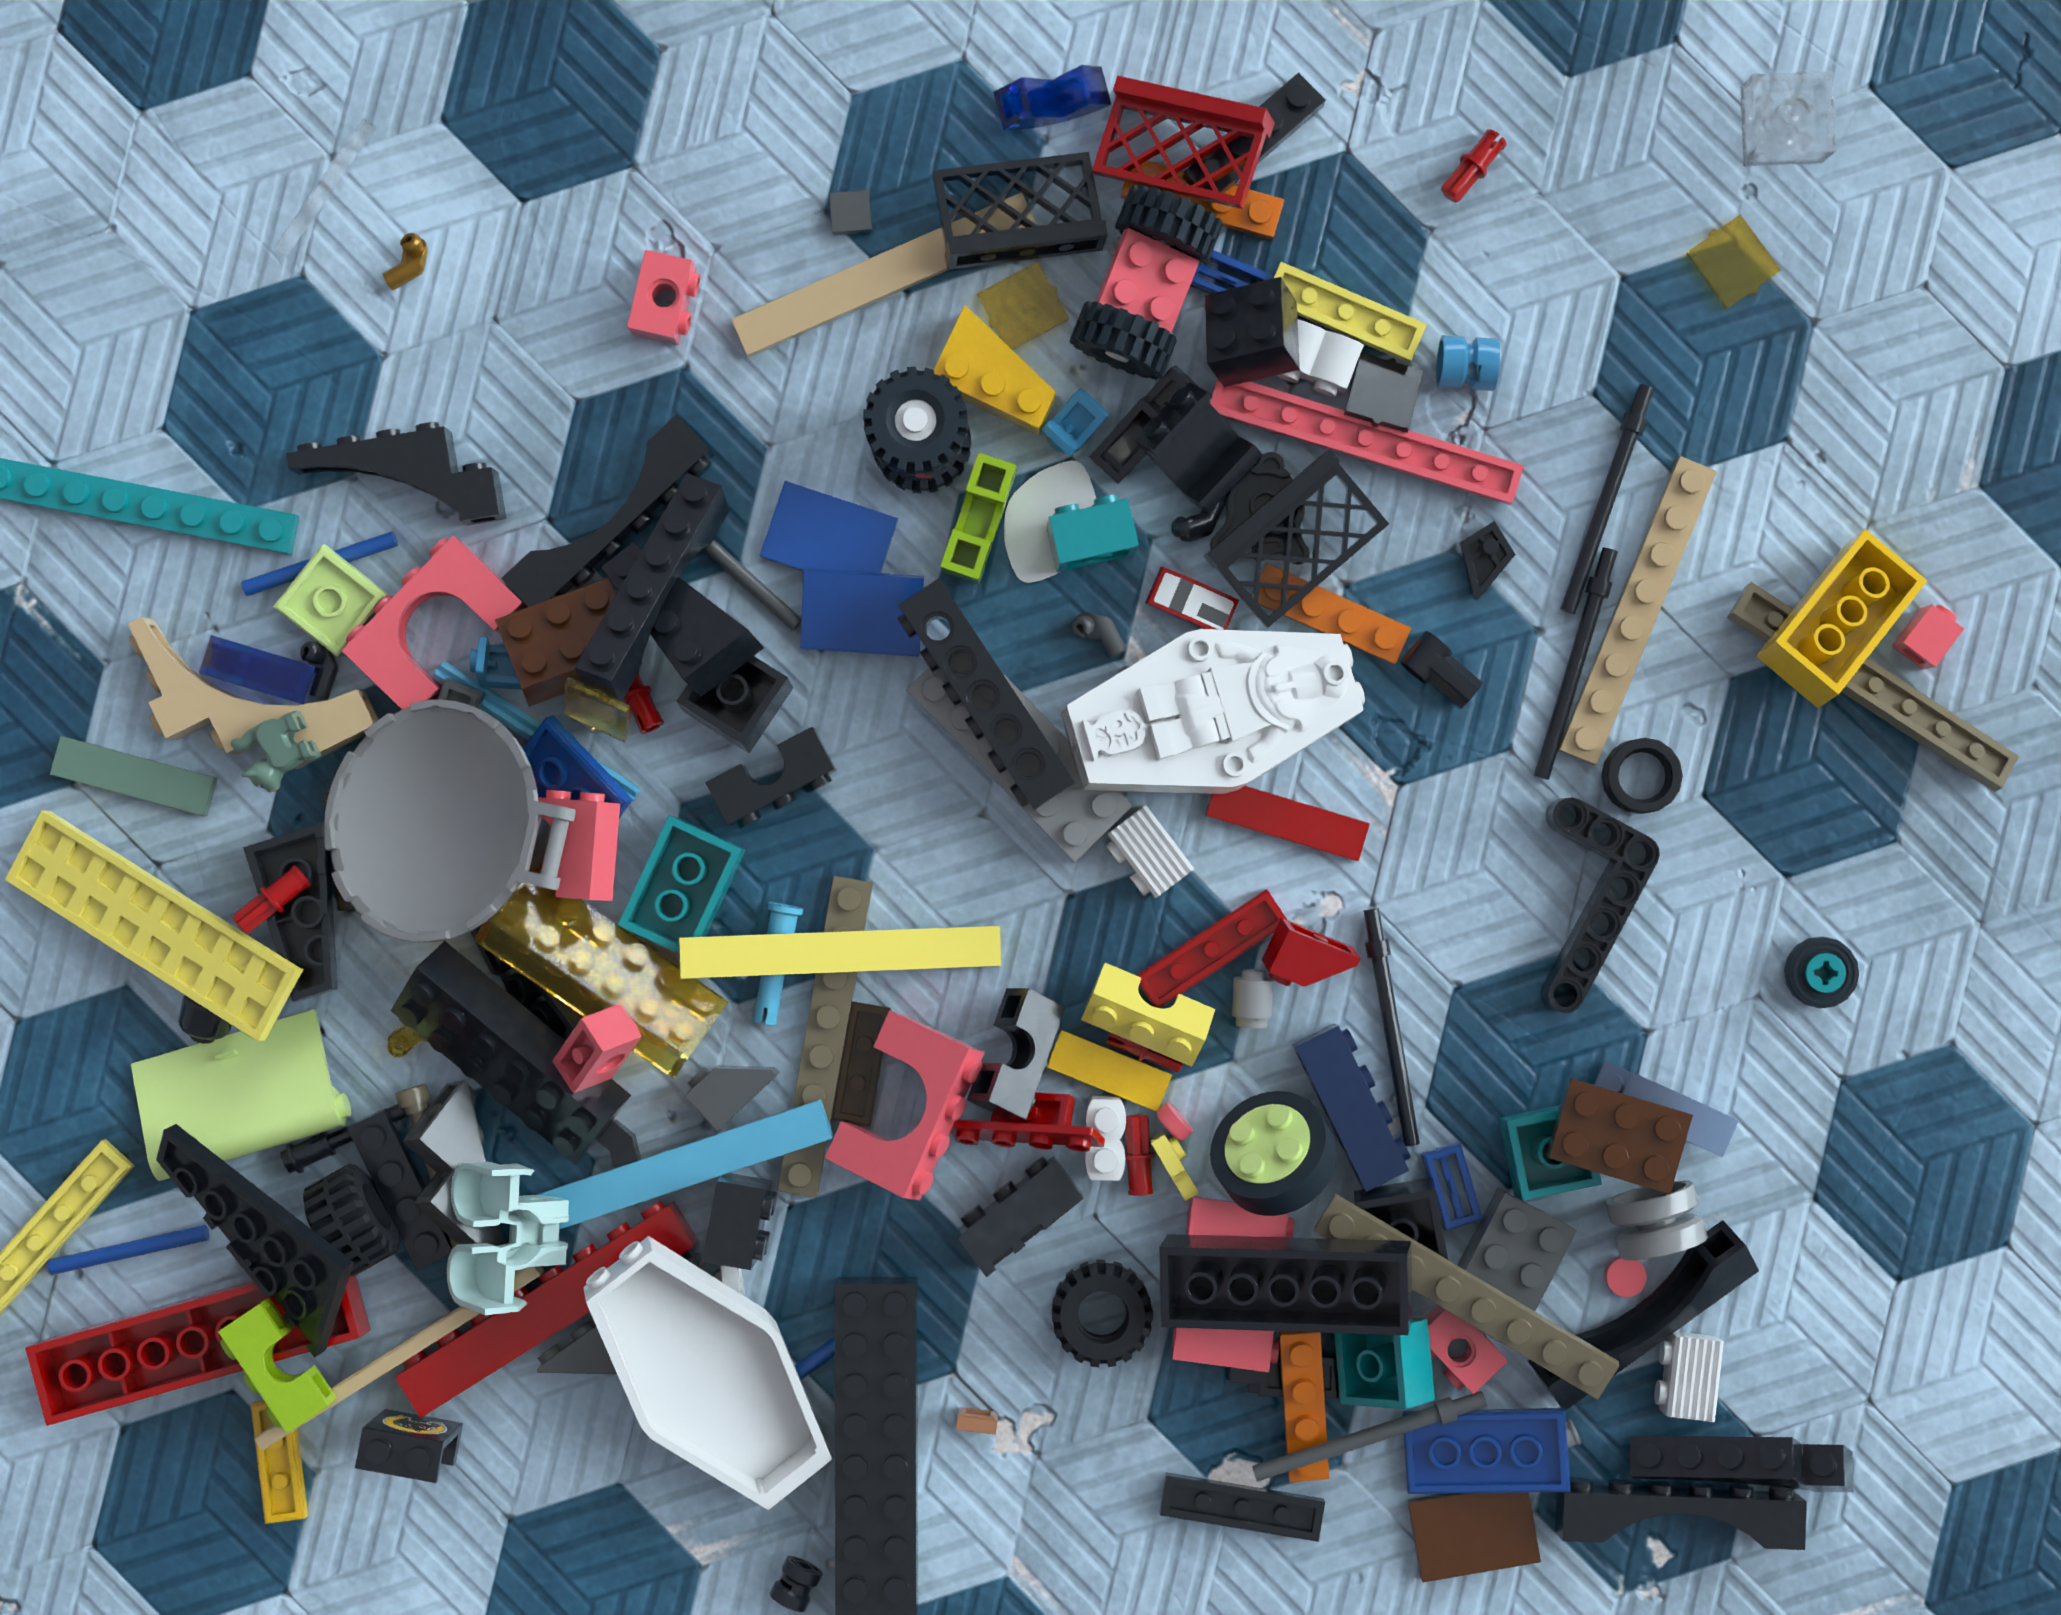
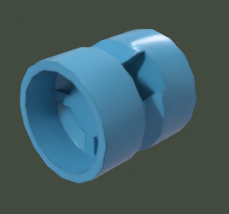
[1436,335,1500,391]

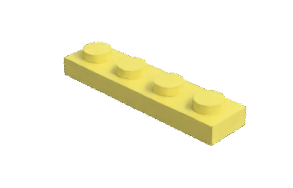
[1274,262,1427,363]

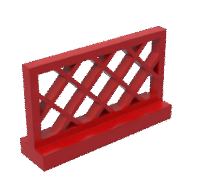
[1092,75,1275,209]

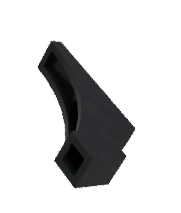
[286,422,507,526]
[1630,1436,1854,1492]

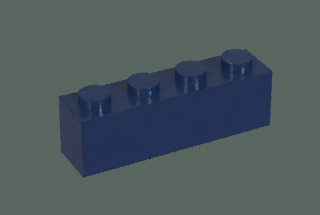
[1292,1023,1411,1192]

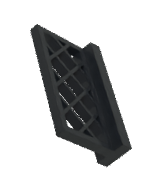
[932,152,1108,270]
[1204,449,1389,628]

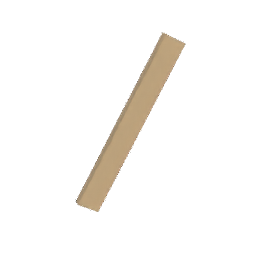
[731,193,1036,358]
[254,1266,545,1451]

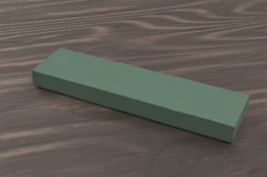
[50,736,218,816]

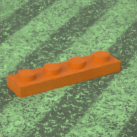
[1121,161,1284,241]
[1251,563,1412,665]
[1278,1331,1329,1482]

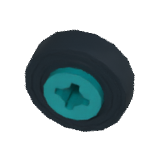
[1784,936,1859,1009]

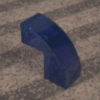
[993,65,1112,130]
[199,635,315,704]

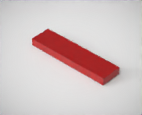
[1205,786,1370,861]
[1136,889,1287,1008]

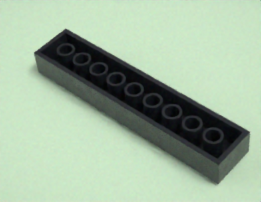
[835,1277,918,1615]

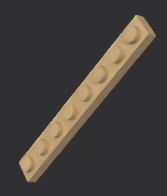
[1558,456,1717,765]

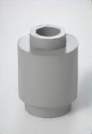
[1232,969,1273,1029]

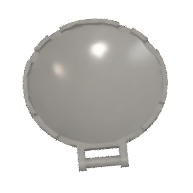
[324,699,576,942]

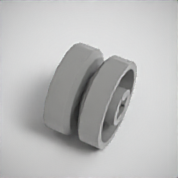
[1605,1181,1708,1260]

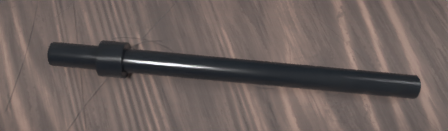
[1560,384,1654,614]
[1533,547,1618,780]
[1363,908,1420,1146]

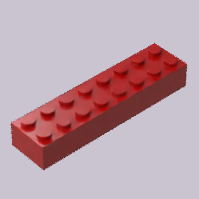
[25,1276,371,1426]

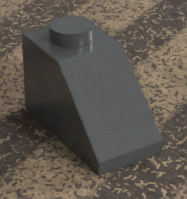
[685,1066,780,1131]

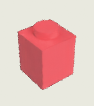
[1892,604,1964,670]

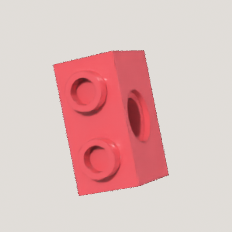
[627,250,701,345]
[552,1003,642,1094]
[1423,1305,1508,1394]

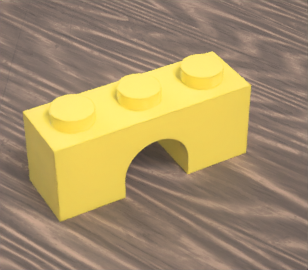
[1081,963,1215,1067]

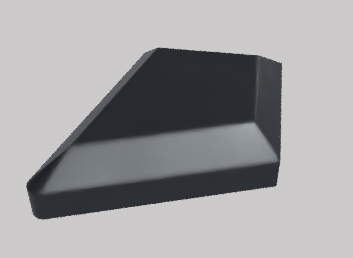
[1460,521,1516,600]

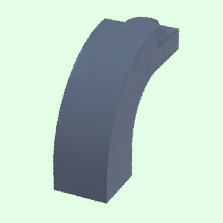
[1594,1061,1739,1157]

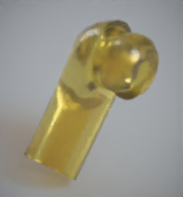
[387,1024,427,1058]

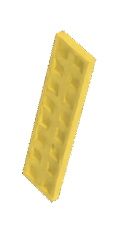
[5,810,303,1041]

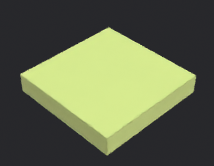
[273,544,388,657]

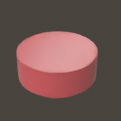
[1156,1102,1194,1141]
[1604,1256,1647,1297]

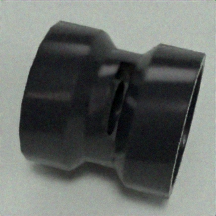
[770,1556,823,1612]

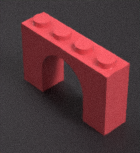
[341,535,528,710]
[537,790,620,901]
[825,1010,985,1200]
[1170,1196,1294,1372]

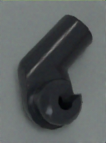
[1171,499,1226,542]
[300,641,338,700]

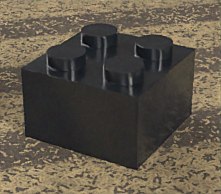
[1205,277,1300,387]
[676,656,793,754]
[702,1173,777,1270]
[1354,1177,1448,1260]

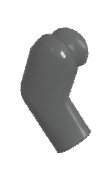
[1072,612,1127,658]

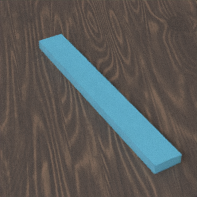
[536,1099,834,1230]

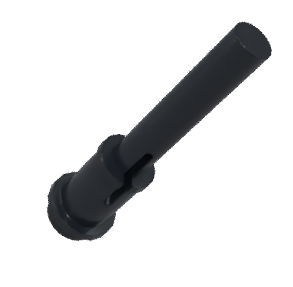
[280,1104,408,1174]

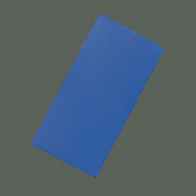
[1402,1408,1571,1494]

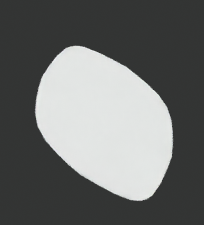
[1004,461,1096,583]

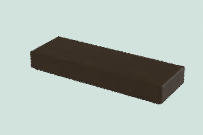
[831,1001,891,1126]

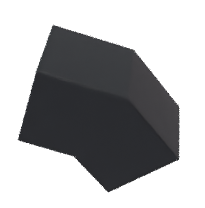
[597,1119,641,1167]

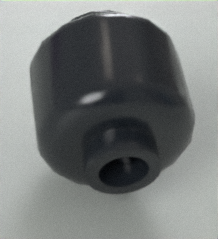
[178,995,232,1044]

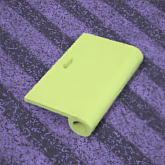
[131,1009,351,1181]

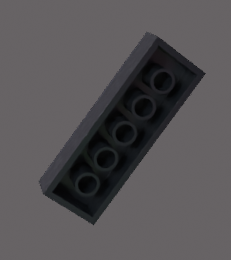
[390,941,631,1164]
[1159,1234,1412,1335]

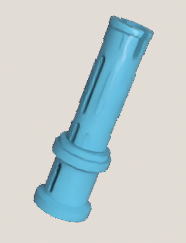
[751,902,803,1026]

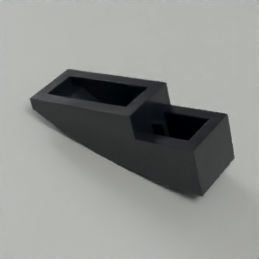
[1089,365,1199,484]

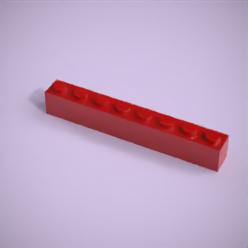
[395,1200,699,1418]

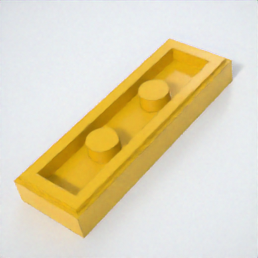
[1047,1030,1172,1111]
[251,1400,308,1524]

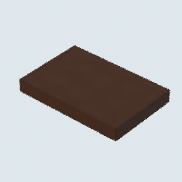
[1407,1492,1541,1583]

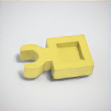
[1150,1131,1199,1201]

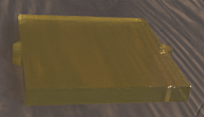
[1686,214,1781,310]
[977,261,1069,350]
[565,677,630,743]

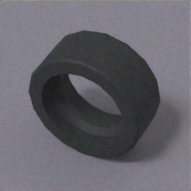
[1601,738,1683,814]

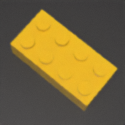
[1756,529,1927,708]

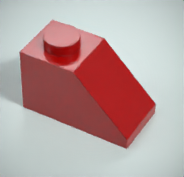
[1261,918,1361,987]

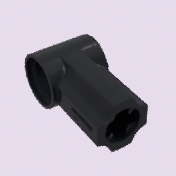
[1399,631,1483,709]

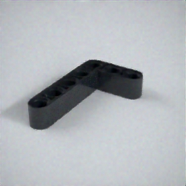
[1541,797,1660,1013]

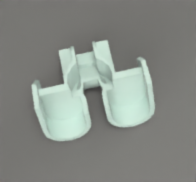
[447,1162,569,1315]

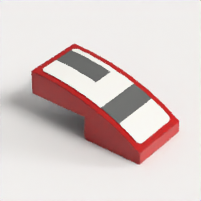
[1145,567,1239,630]

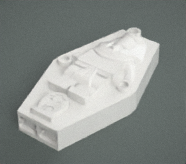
[1060,629,1365,794]
[583,1236,832,1510]

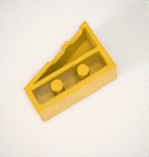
[934,305,1056,435]

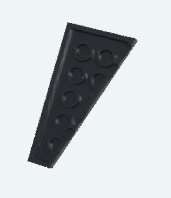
[156,1124,354,1358]

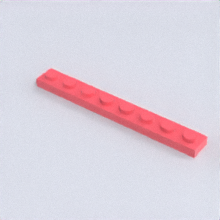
[1210,378,1524,505]

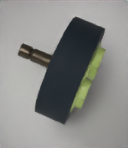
[1210,1091,1337,1216]

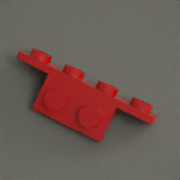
[950,1092,1105,1152]

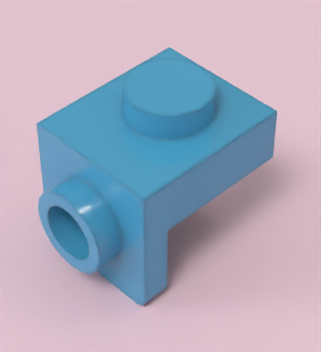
[1041,388,1111,456]
[470,636,522,690]

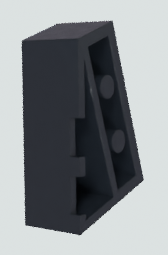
[957,1156,1084,1277]

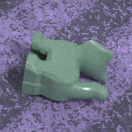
[231,710,321,793]

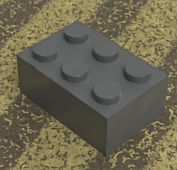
[1457,1188,1577,1311]

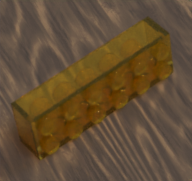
[474,865,729,1079]

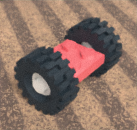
[1069,185,1223,380]
[863,366,971,494]

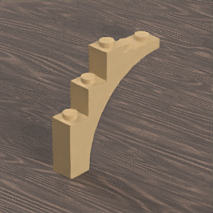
[128,617,379,769]

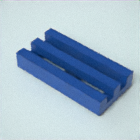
[1190,250,1274,294]
[1421,1142,1483,1231]

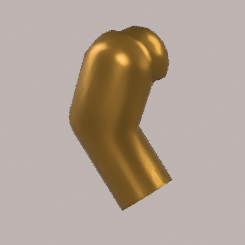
[382,233,428,291]

